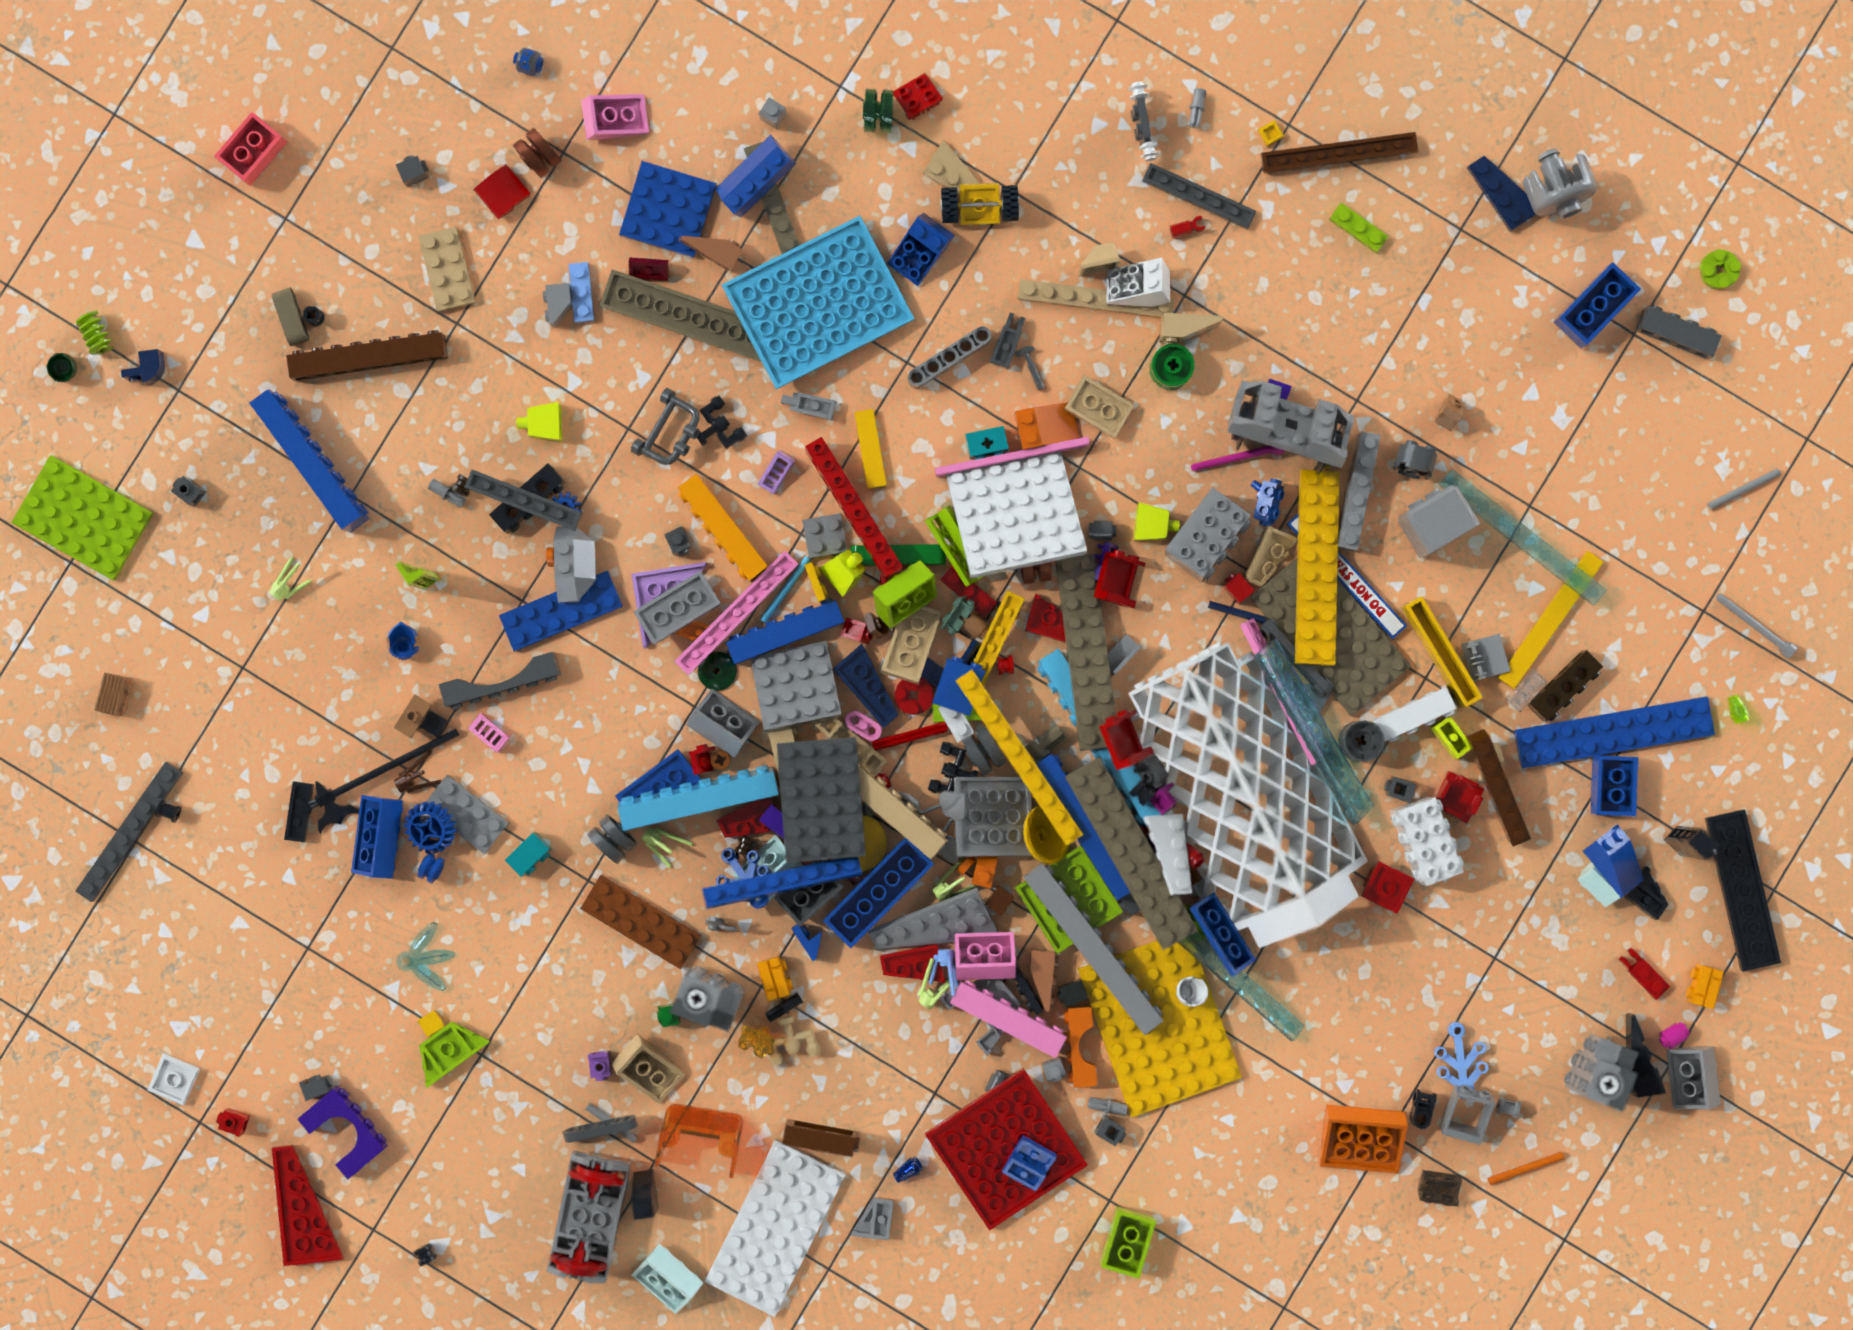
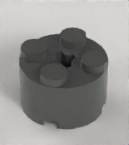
[1393,440,1437,480]

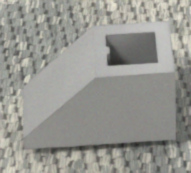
[543,283,573,327]

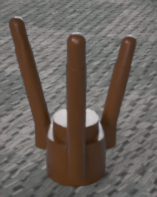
[394,751,442,793]

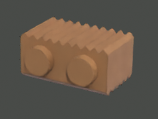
[94,672,133,716]

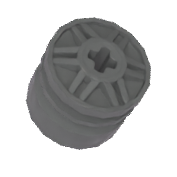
[1338,720,1385,762]

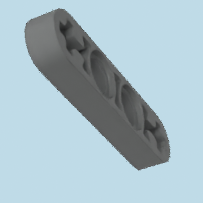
[563,1115,638,1143]

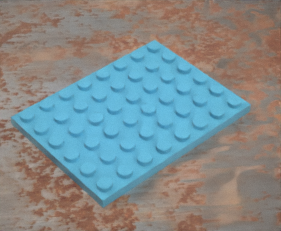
[721,216,914,390]

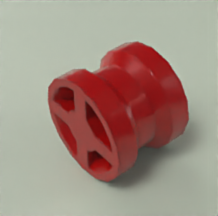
[997,655,1014,675]

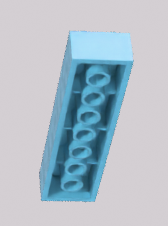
[618,765,779,831]

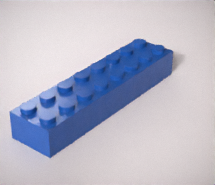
[249,389,369,533]
[1035,754,1130,901]

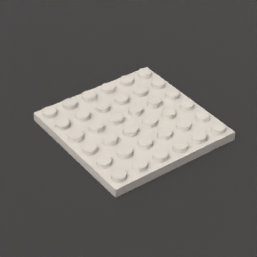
[946,451,1087,579]

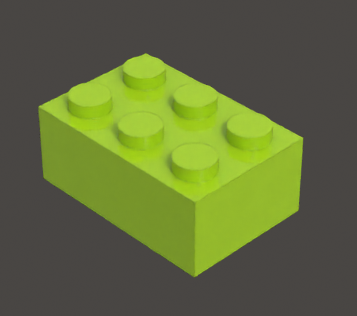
[873,560,937,629]
[1100,1206,1156,1279]

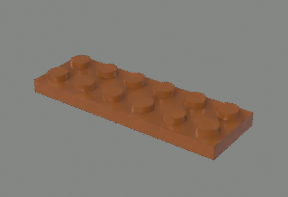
[580,875,701,969]

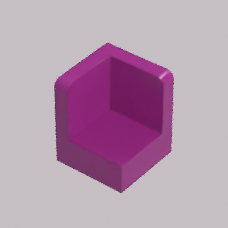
[1149,782,1177,815]

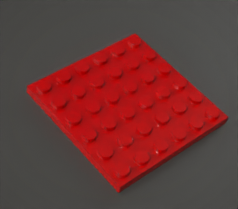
[925,1068,1088,1231]

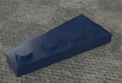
[1467,156,1536,232]
[833,644,898,728]

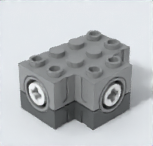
[670,966,745,1032]
[1564,1034,1638,1112]

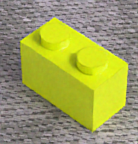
[1429,716,1471,759]

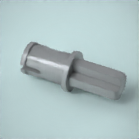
[1189,88,1207,129]
[428,479,466,508]
[1088,1097,1128,1116]

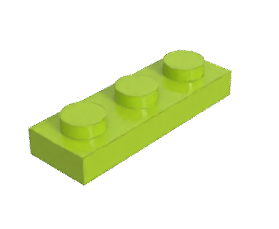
[1329,202,1389,253]

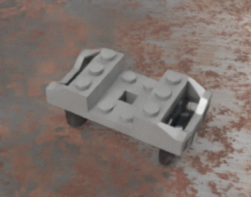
[1227,380,1355,476]

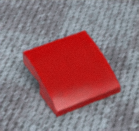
[474,164,531,220]

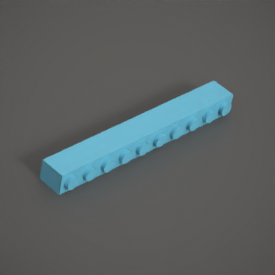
[1037,648,1167,828]

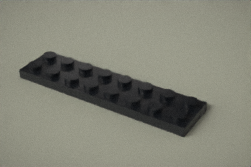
[1705,809,1781,972]

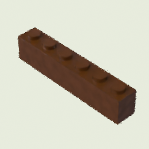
[1466,729,1531,847]

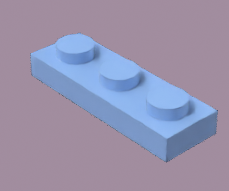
[568,262,595,323]

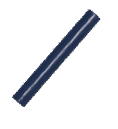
[1208,601,1266,624]

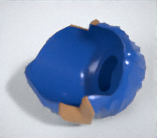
[386,622,420,661]

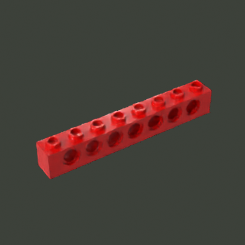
[805,437,903,582]

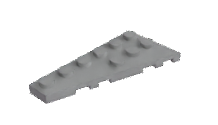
[869,888,998,949]

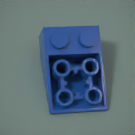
[887,213,955,286]

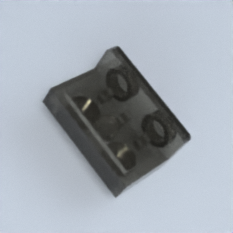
[1417,1170,1462,1207]

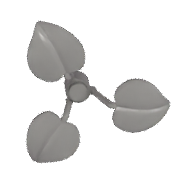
[898,791,966,863]

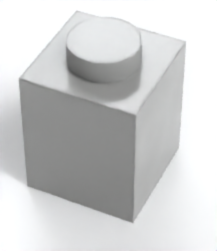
[759,97,787,129]

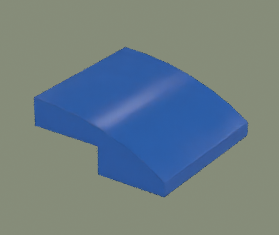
[1002,1135,1057,1191]

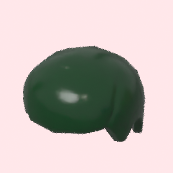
[46,353,78,382]

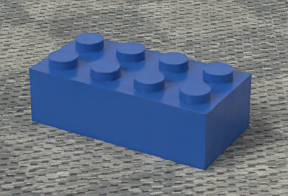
[1553,262,1641,349]

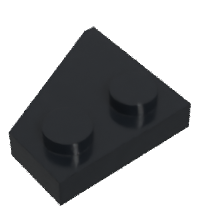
[1624,866,1669,920]

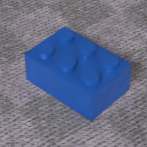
[1590,755,1638,816]

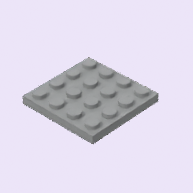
[751,641,842,732]
[954,777,1032,857]

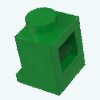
[657,1003,681,1027]

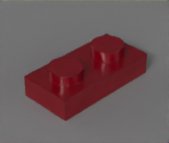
[629,257,669,281]

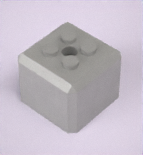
[1398,485,1480,558]

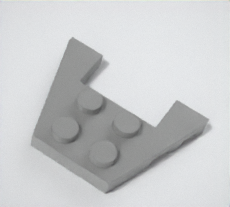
[940,979,1021,1056]

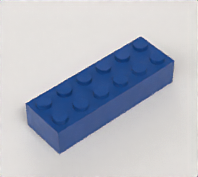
[823,837,934,948]

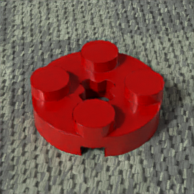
[895,677,934,715]

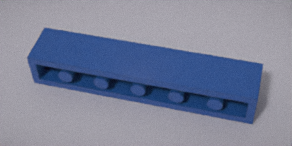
[726,598,845,665]

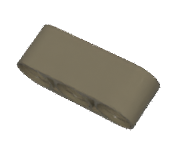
[272,287,310,347]

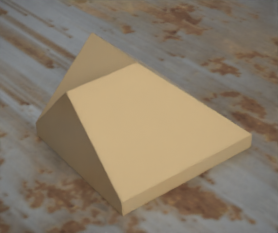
[1078,242,1120,276]

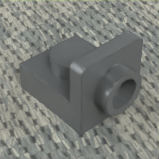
[664,526,693,557]

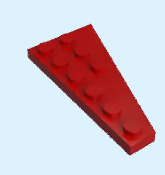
[272,1145,344,1266]

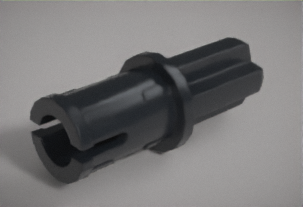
[765,992,804,1022]

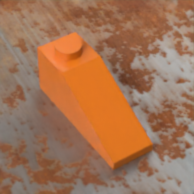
[971,856,998,889]

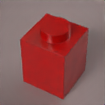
[1222,573,1255,604]

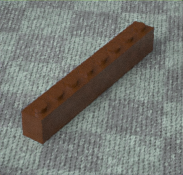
[286,330,448,381]

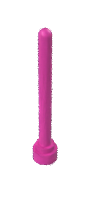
[1191,446,1284,471]

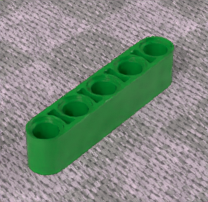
[850,544,946,566]

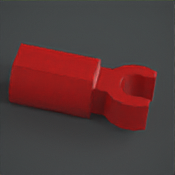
[1170,216,1205,238]

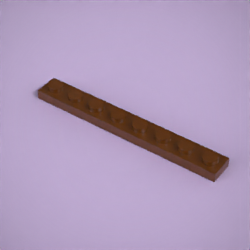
[1261,132,1418,173]

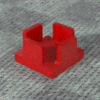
[1435,771,1484,824]
[1361,861,1414,914]

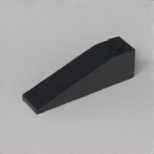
[1626,1013,1666,1098]

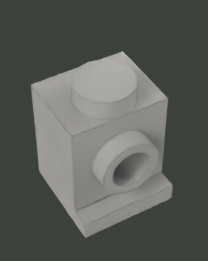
[1041,1056,1066,1082]

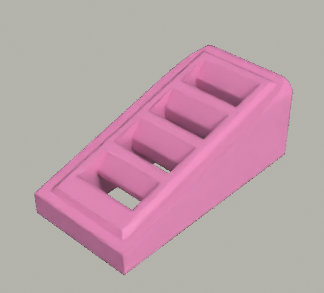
[468,713,511,753]

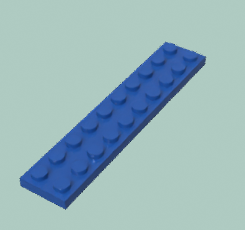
[1514,696,1715,768]

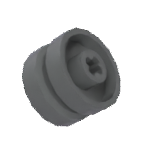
[961,726,1007,777]
[587,814,637,864]

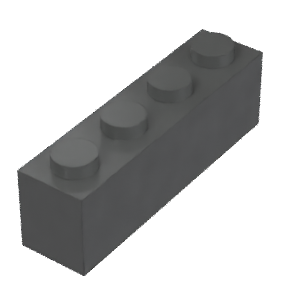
[1635,305,1722,360]

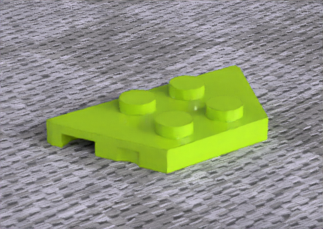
[419,1021,490,1088]

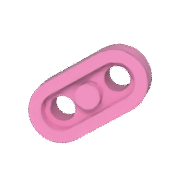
[845,711,882,741]

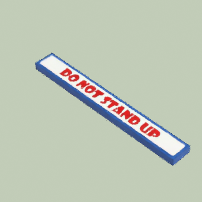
[1287,514,1407,639]

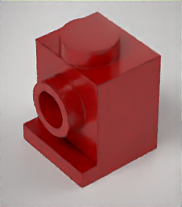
[216,1108,250,1137]

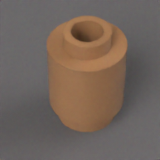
[962,612,989,640]

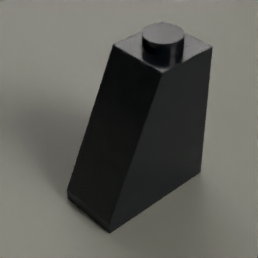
[631,1169,659,1220]

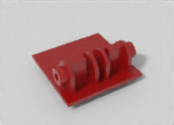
[892,73,943,120]

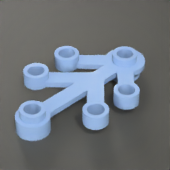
[1434,1022,1488,1099]

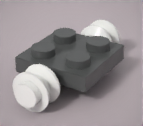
[1128,81,1160,161]

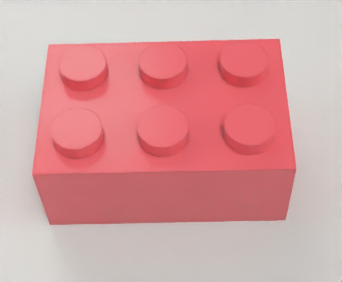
[214,112,287,186]

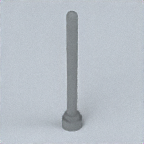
[1716,594,1798,659]

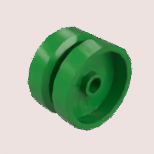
[1149,344,1194,390]

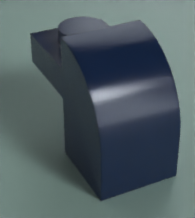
[121,349,165,385]

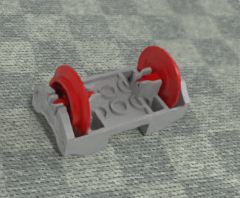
[547,1151,632,1283]

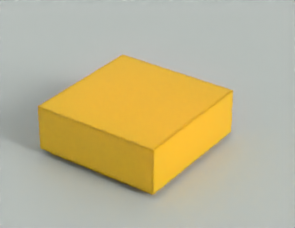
[1257,120,1284,147]
[417,1010,445,1037]

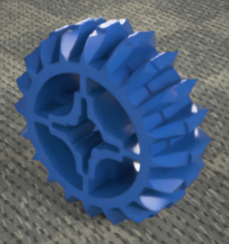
[403,801,457,854]

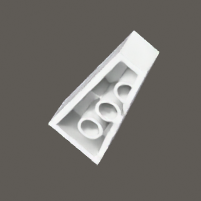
[1374,684,1457,743]

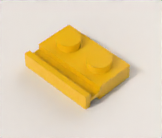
[805,562,828,603]

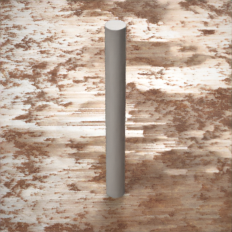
[1707,468,1781,510]

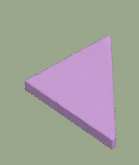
[632,562,707,648]

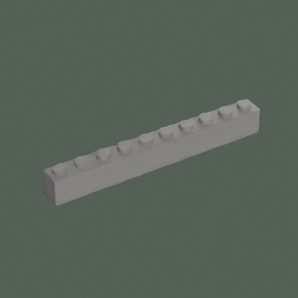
[1023,863,1163,1035]

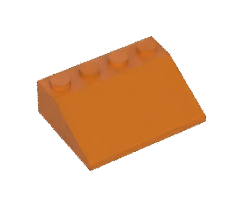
[1320,1104,1408,1174]

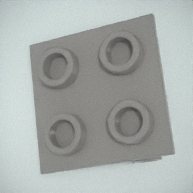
[1461,634,1510,681]

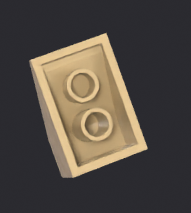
[1159,313,1223,345]
[612,1034,685,1104]

